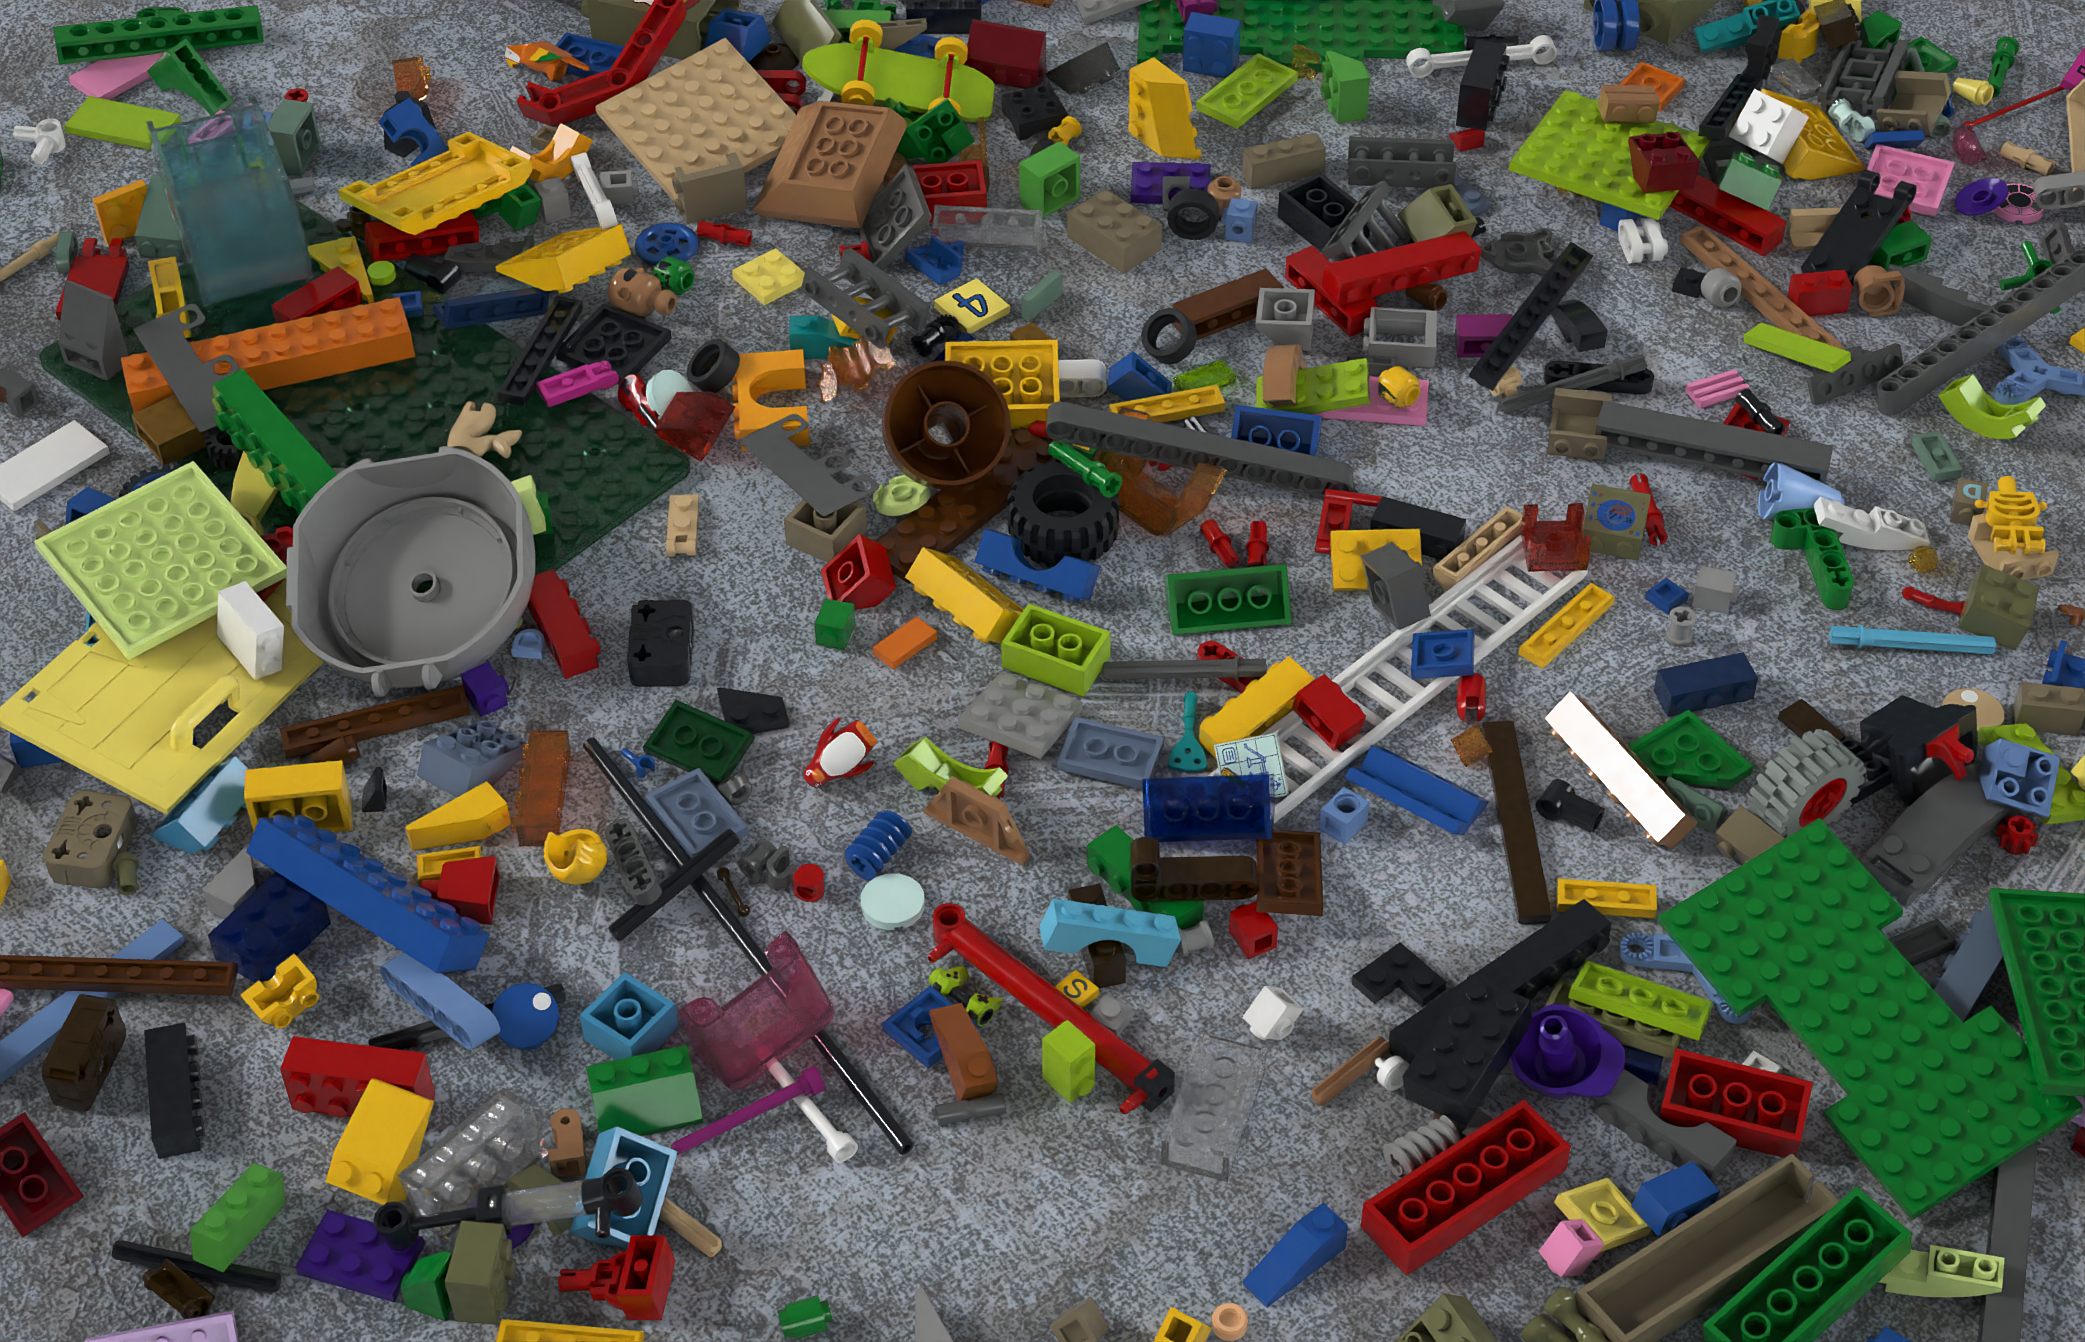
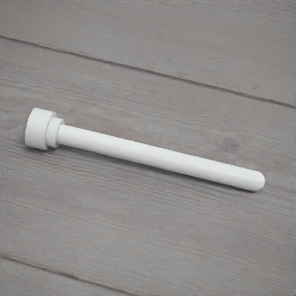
[755,1045,858,1163]

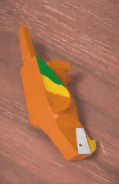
[505,40,590,81]

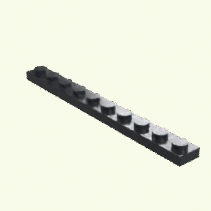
[1469,242,1593,391]

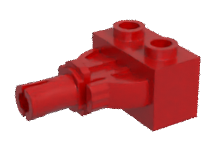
[558,1235,676,1320]

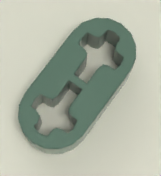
[55,231,78,273]

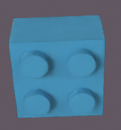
[579,972,679,1060]

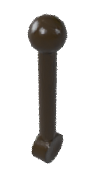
[717,867,750,917]

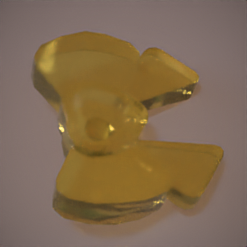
[1288,44,1321,80]

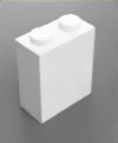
[217,581,284,680]

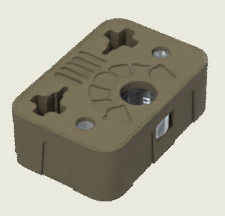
[43,791,138,889]

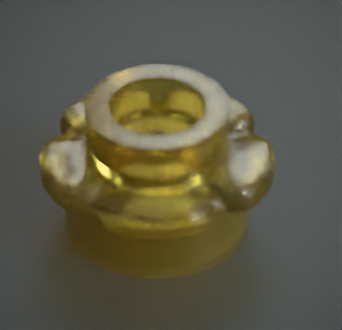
[1908,546,1938,573]

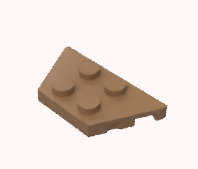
[923,777,1031,866]

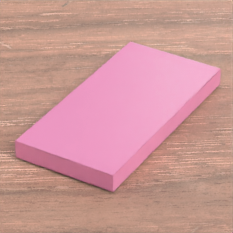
[69,52,165,100]

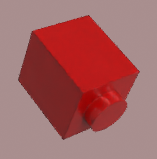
[1229,901,1278,959]

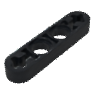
[1543,361,1654,395]

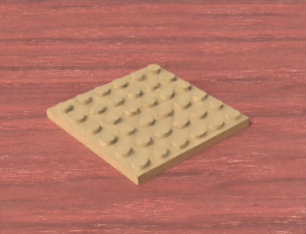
[595,38,797,202]

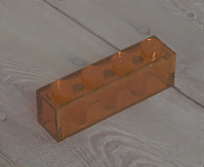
[511,730,571,846]

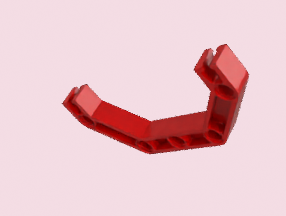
[516,0,687,127]

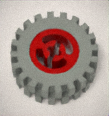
[1747,729,1866,839]

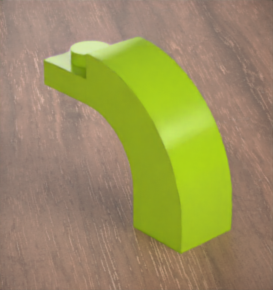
[1938,374,2046,439]

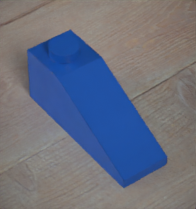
[1243,1202,1348,1308]

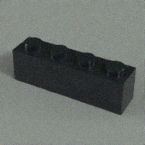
[144,1022,205,1159]

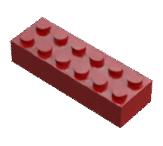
[1360,1100,1571,1276]

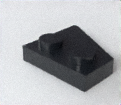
[717,687,789,734]

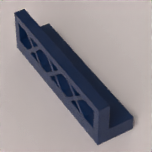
[433,287,550,329]

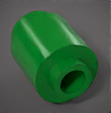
[777,1295,833,1340]

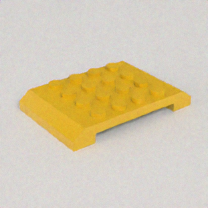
[338,131,533,235]

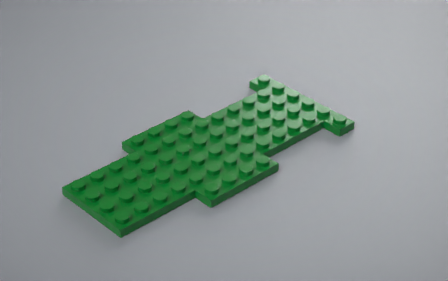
[1137,0,1465,72]

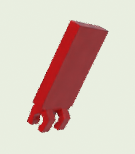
[56,238,130,320]

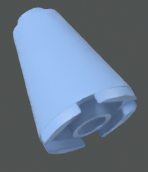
[1758,462,1845,520]

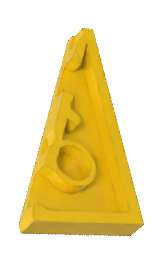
[304,236,374,303]

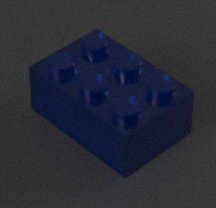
[208,872,331,983]

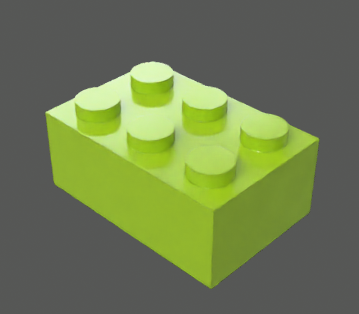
[1001,603,1111,697]

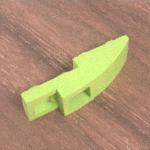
[1879,1245,2005,1298]

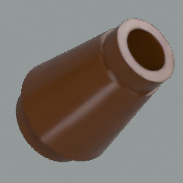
[1406,283,1448,311]
[312,735,361,766]

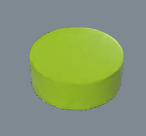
[367,261,396,286]

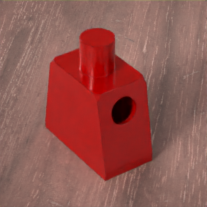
[421,856,500,925]

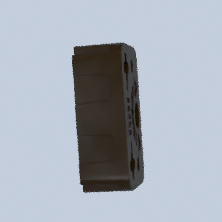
[42,994,126,1111]

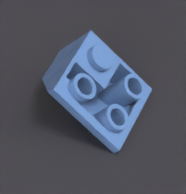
[1978,739,2060,818]

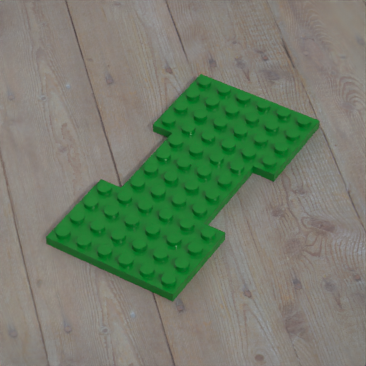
[1658,818,2083,1221]

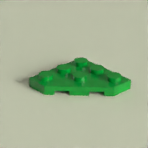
[1627,709,1754,788]

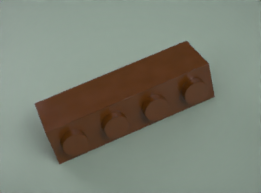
[1172,268,1284,340]

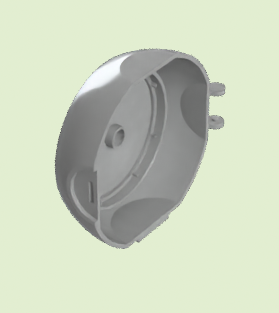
[286,446,535,697]

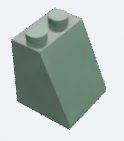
[135,174,214,262]

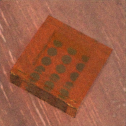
[1451,724,1493,767]

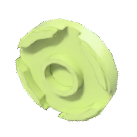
[873,475,931,516]

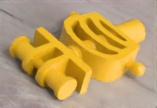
[1975,476,2047,555]

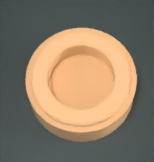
[1212,1303,1248,1341]

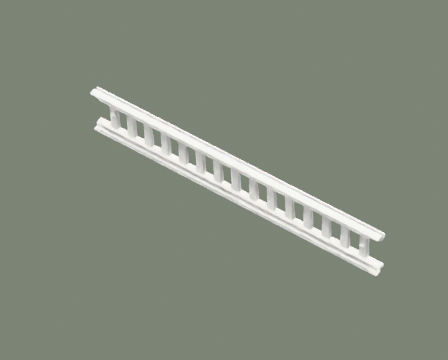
[1203,528,1588,831]

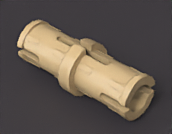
[2000,141,2056,176]

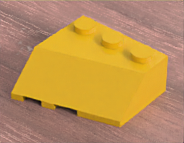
[1128,57,1202,159]

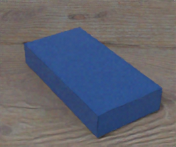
[1865,130,1925,150]

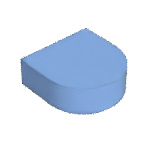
[511,629,545,659]

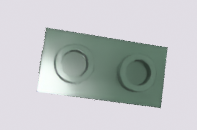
[1665,776,1728,834]

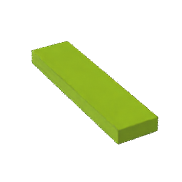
[1743,322,1851,373]

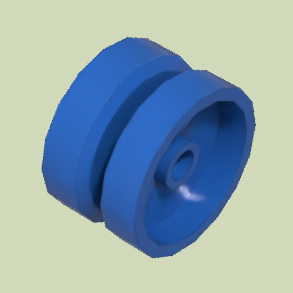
[1593,0,1639,52]

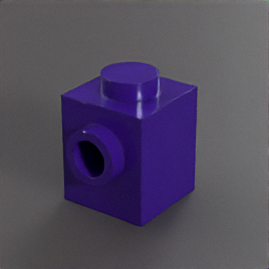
[461,662,509,717]

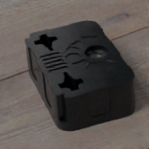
[627,599,694,687]

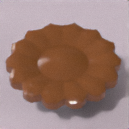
[2057,604,2085,626]

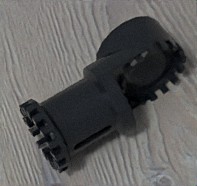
[910,314,959,357]

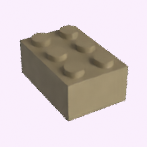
[1067,189,1162,274]

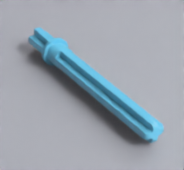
[1829,624,1996,655]

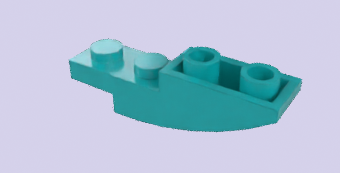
[1693,0,1800,54]

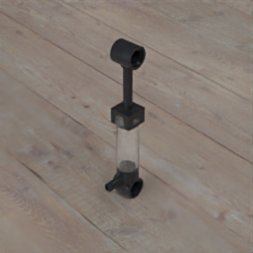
[373,1168,643,1250]

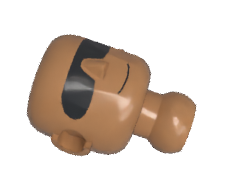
[608,268,677,317]

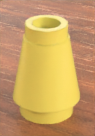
[1953,77,1994,106]

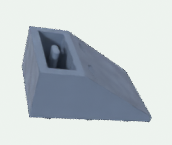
[417,720,531,797]

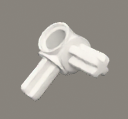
[13,118,66,164]

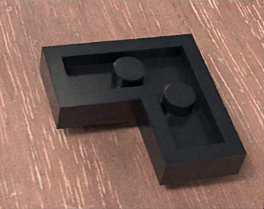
[1352,942,1447,1007]

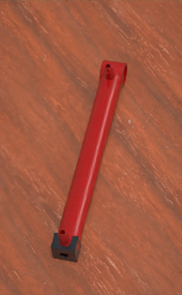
[928,903,1175,1114]

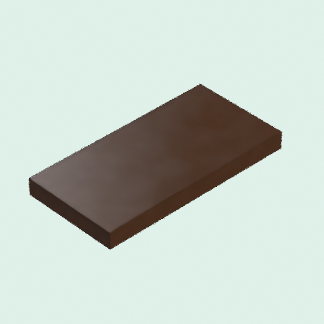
[1256,828,1323,916]

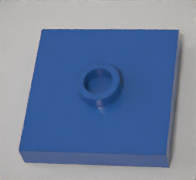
[1411,629,1475,680]

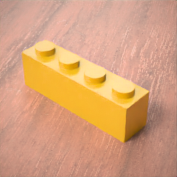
[1199,656,1315,759]

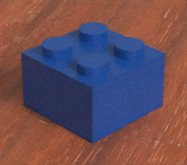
[1183,12,1241,78]

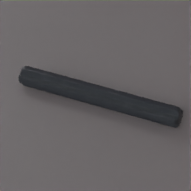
[608,829,740,941]
[111,1240,281,1293]

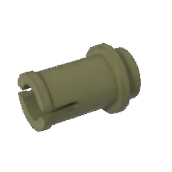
[112,852,139,895]

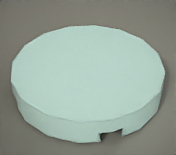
[646,370,696,426]
[861,873,925,930]

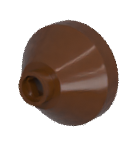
[882,361,1011,490]

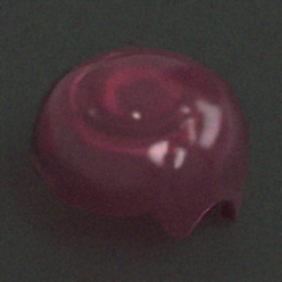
[1952,125,1987,165]

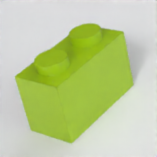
[1042,1020,1095,1103]

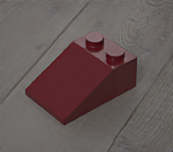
[0,1112,84,1238]

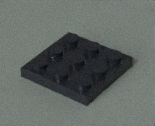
[555,304,672,384]

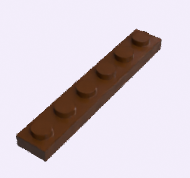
[279,685,471,758]

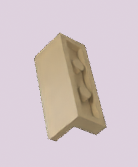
[1787,207,1871,250]

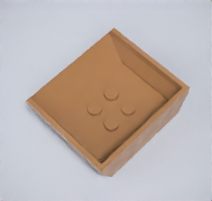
[752,101,907,228]

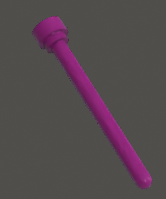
[670,1065,826,1155]

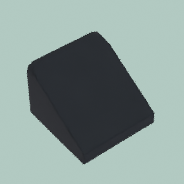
[362,767,387,813]

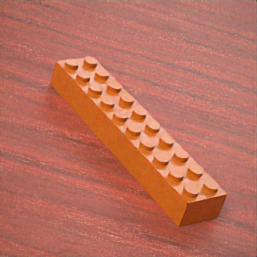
[121,297,415,413]

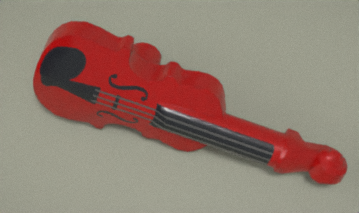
[618,374,678,449]

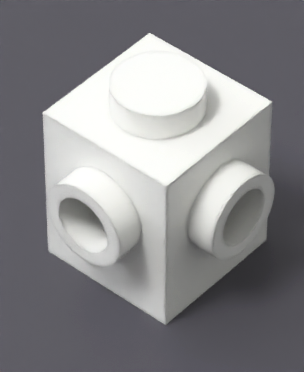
[1242,986,1304,1041]

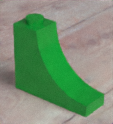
[147,39,234,117]

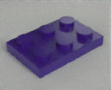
[1130,161,1211,204]
[295,1209,425,1302]

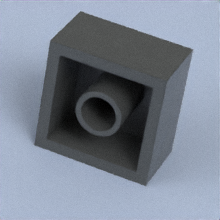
[1360,542,1431,630]

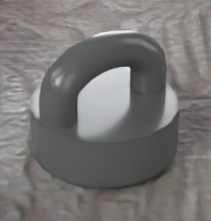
[717,771,752,805]

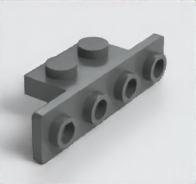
[1807,343,1904,405]

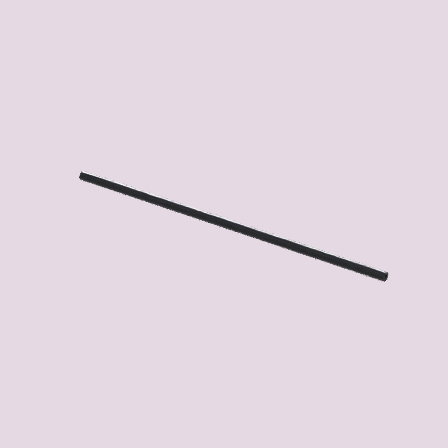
[583,737,914,1155]

